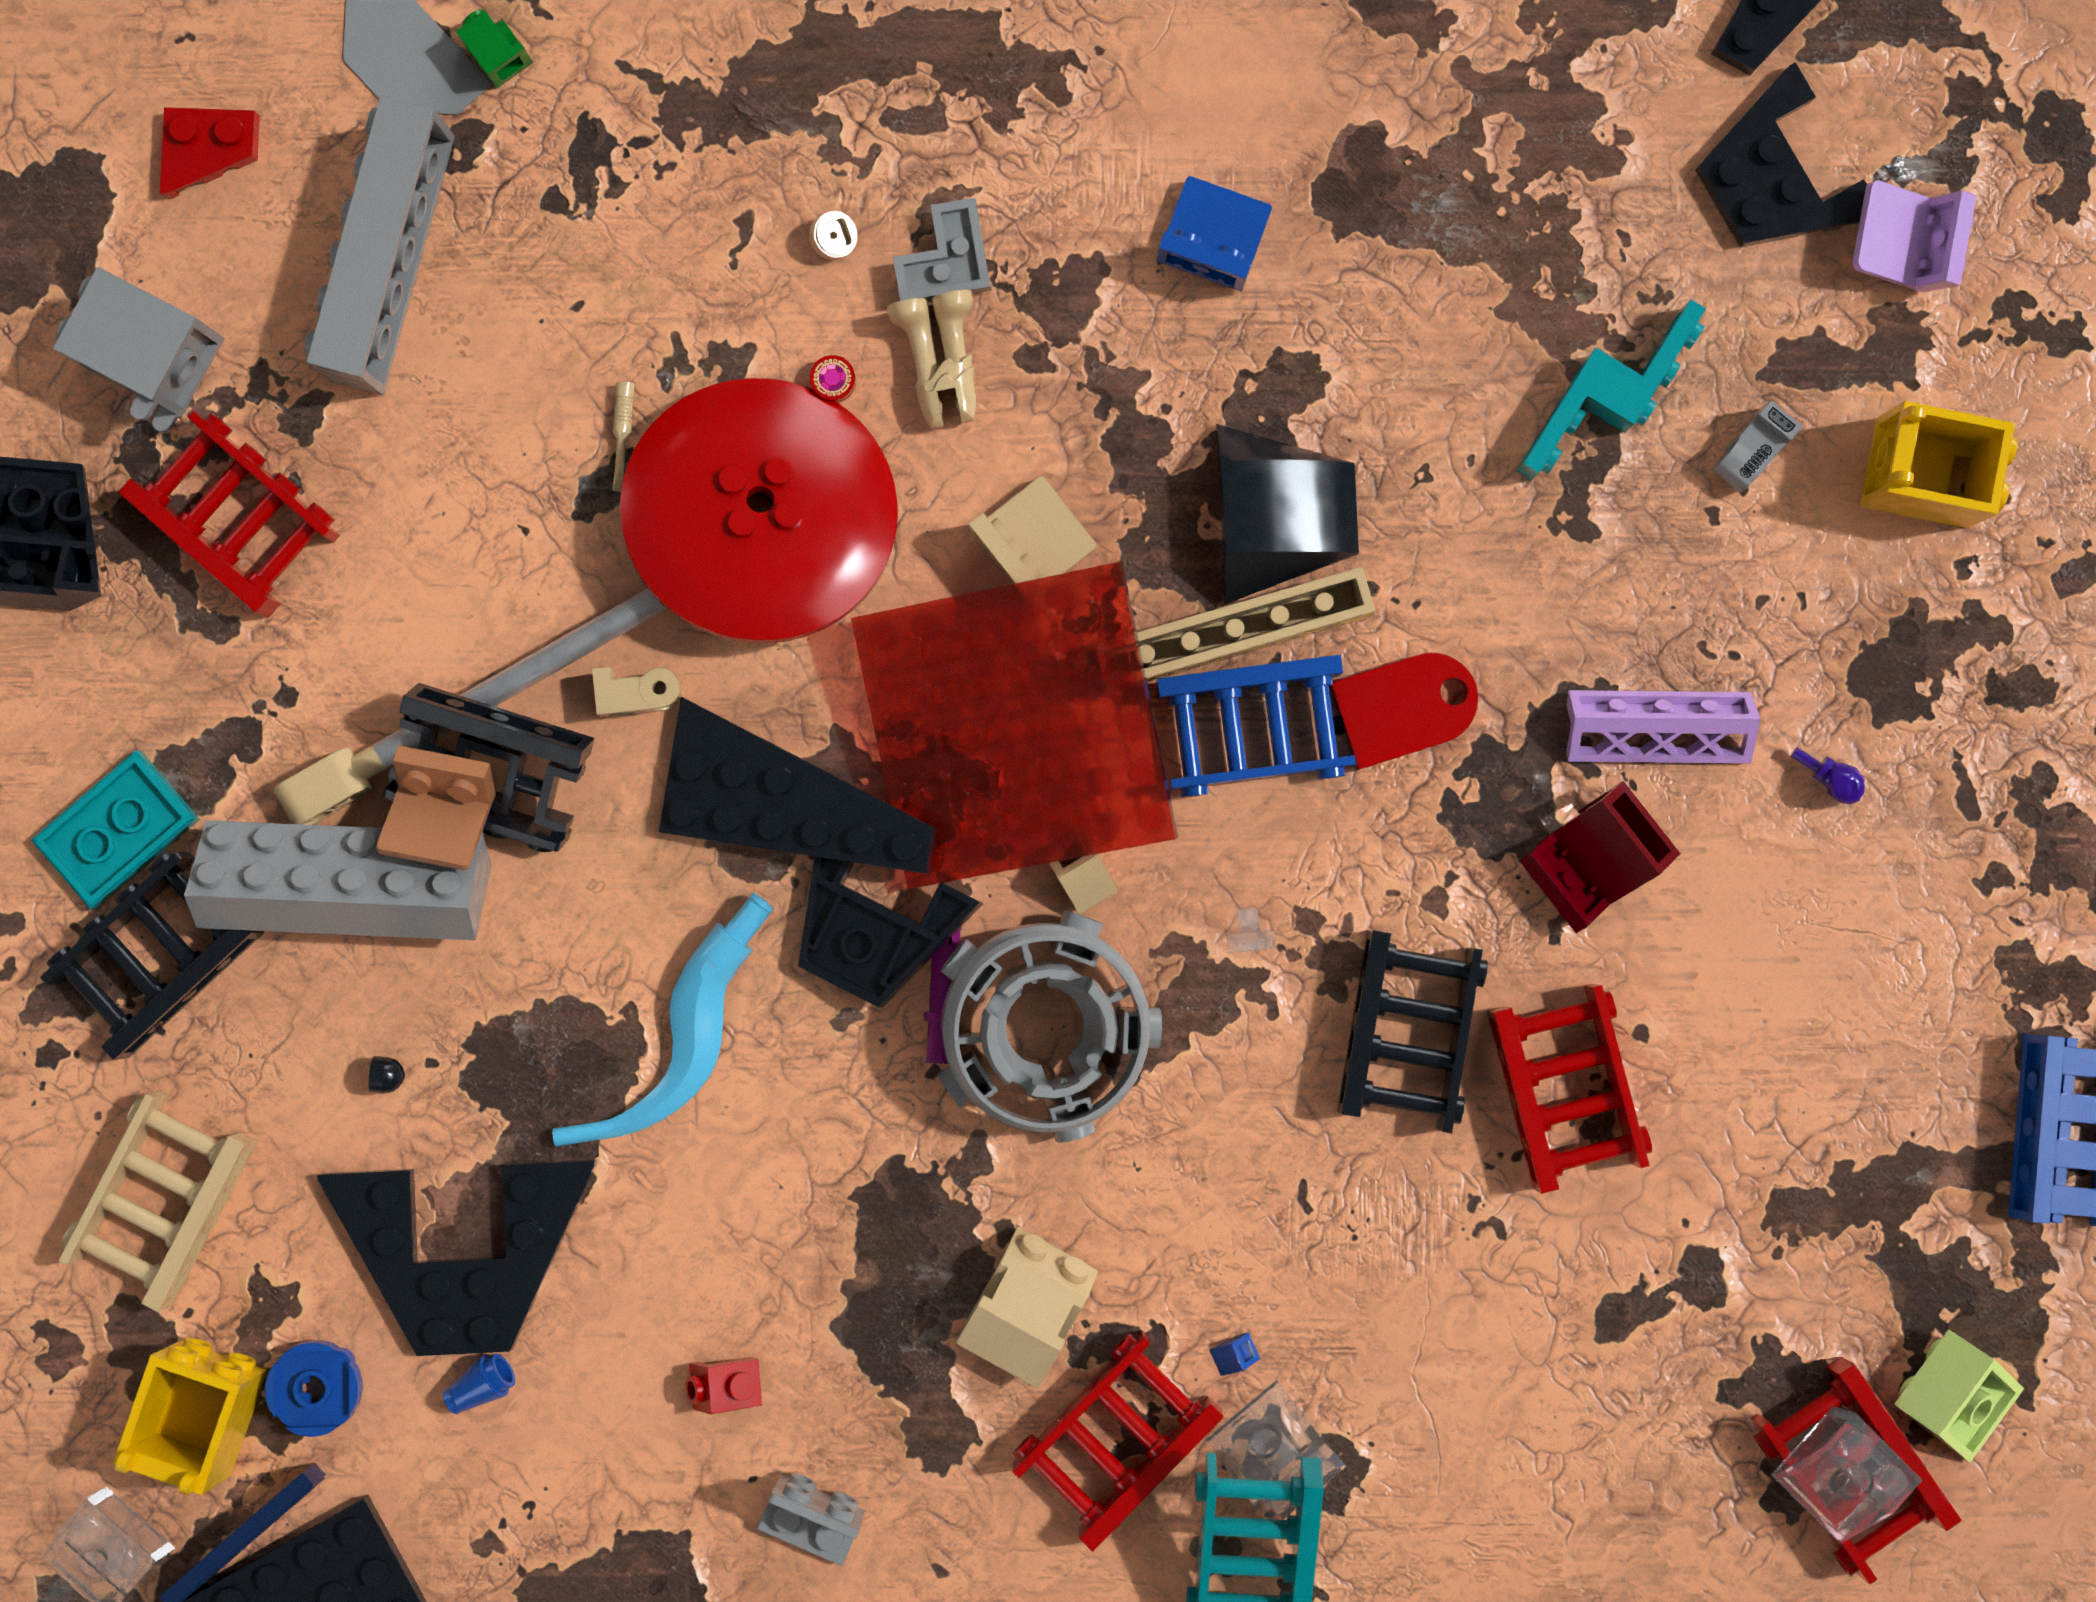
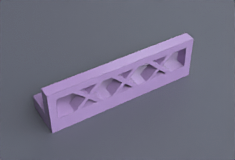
[1566,690,1761,763]

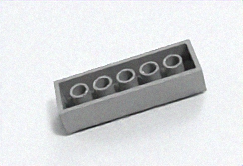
[304,95,455,395]
[184,820,491,941]

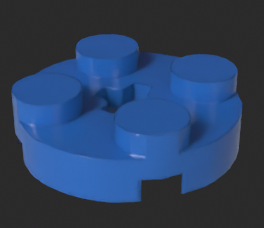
[265,1340,363,1437]

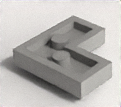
[893,198,991,301]

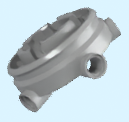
[937,910,1162,1143]

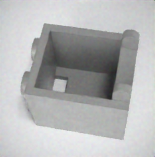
[53,266,225,433]

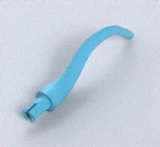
[552,892,774,1147]

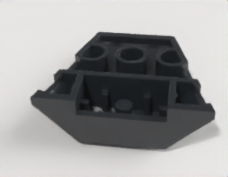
[1216,424,1359,605]
[0,456,102,611]

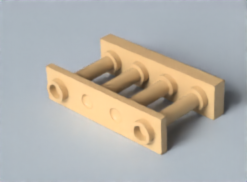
[59,1091,258,1312]

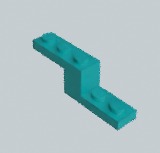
[1516,299,1706,481]

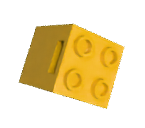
[1859,401,2018,528]
[112,1337,268,1495]

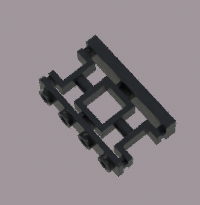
[383,683,595,852]

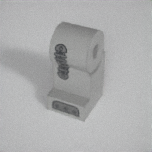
[1712,400,1803,493]

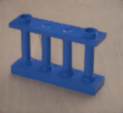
[1156,654,1356,798]

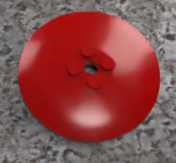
[620,378,898,643]

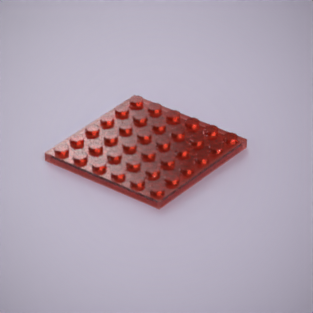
[851,561,1178,889]

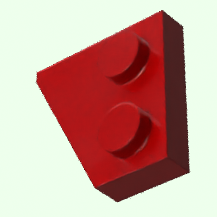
[160,107,260,199]

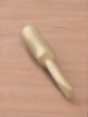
[612,382,635,492]

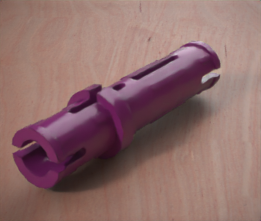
[924,927,962,1064]

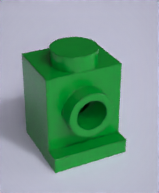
[455,9,533,89]

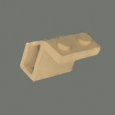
[956,1227,1098,1389]

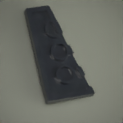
[1711,0,1821,75]

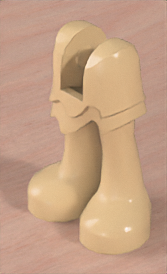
[887,290,976,428]

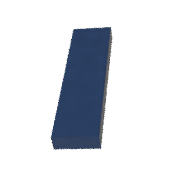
[159,1463,325,1602]

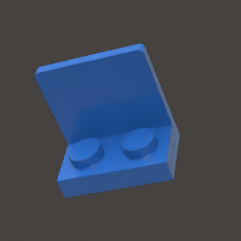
[1157,176,1272,292]

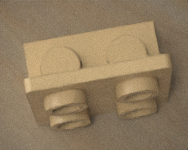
[969,476,1096,603]

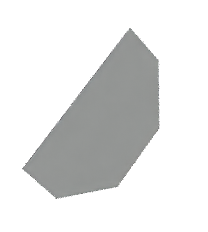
[343,0,492,115]

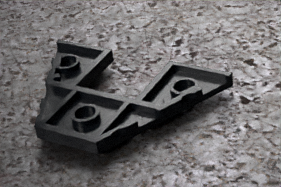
[317,1159,598,1356]

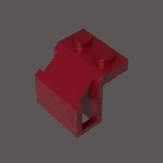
[1519,781,1681,933]

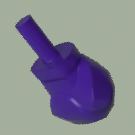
[1790,747,1865,805]

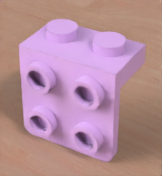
[1853,180,1977,293]

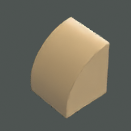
[1043,830,1118,914]

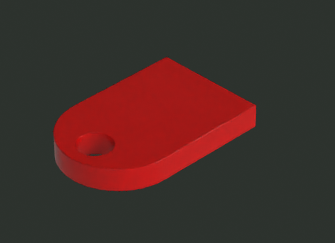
[1330,653,1478,771]

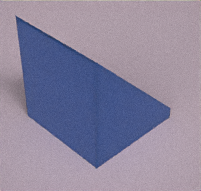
[1210,1333,1260,1376]

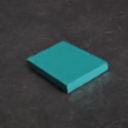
[31,750,200,909]

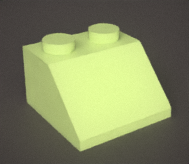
[1894,1329,2024,1463]

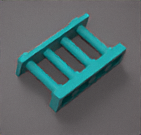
[1186,1452,1324,1602]

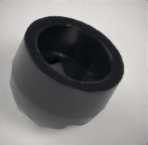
[369,1056,405,1094]

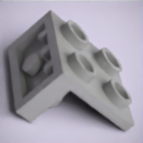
[757,1473,866,1566]

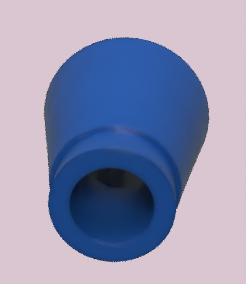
[443,1353,515,1414]

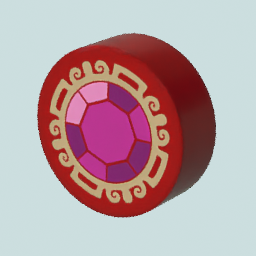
[810,355,856,403]

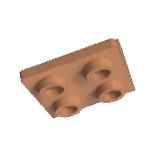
[376,745,496,870]

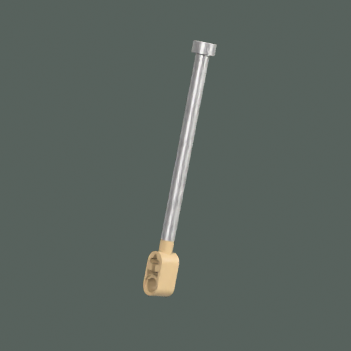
[273,588,666,825]

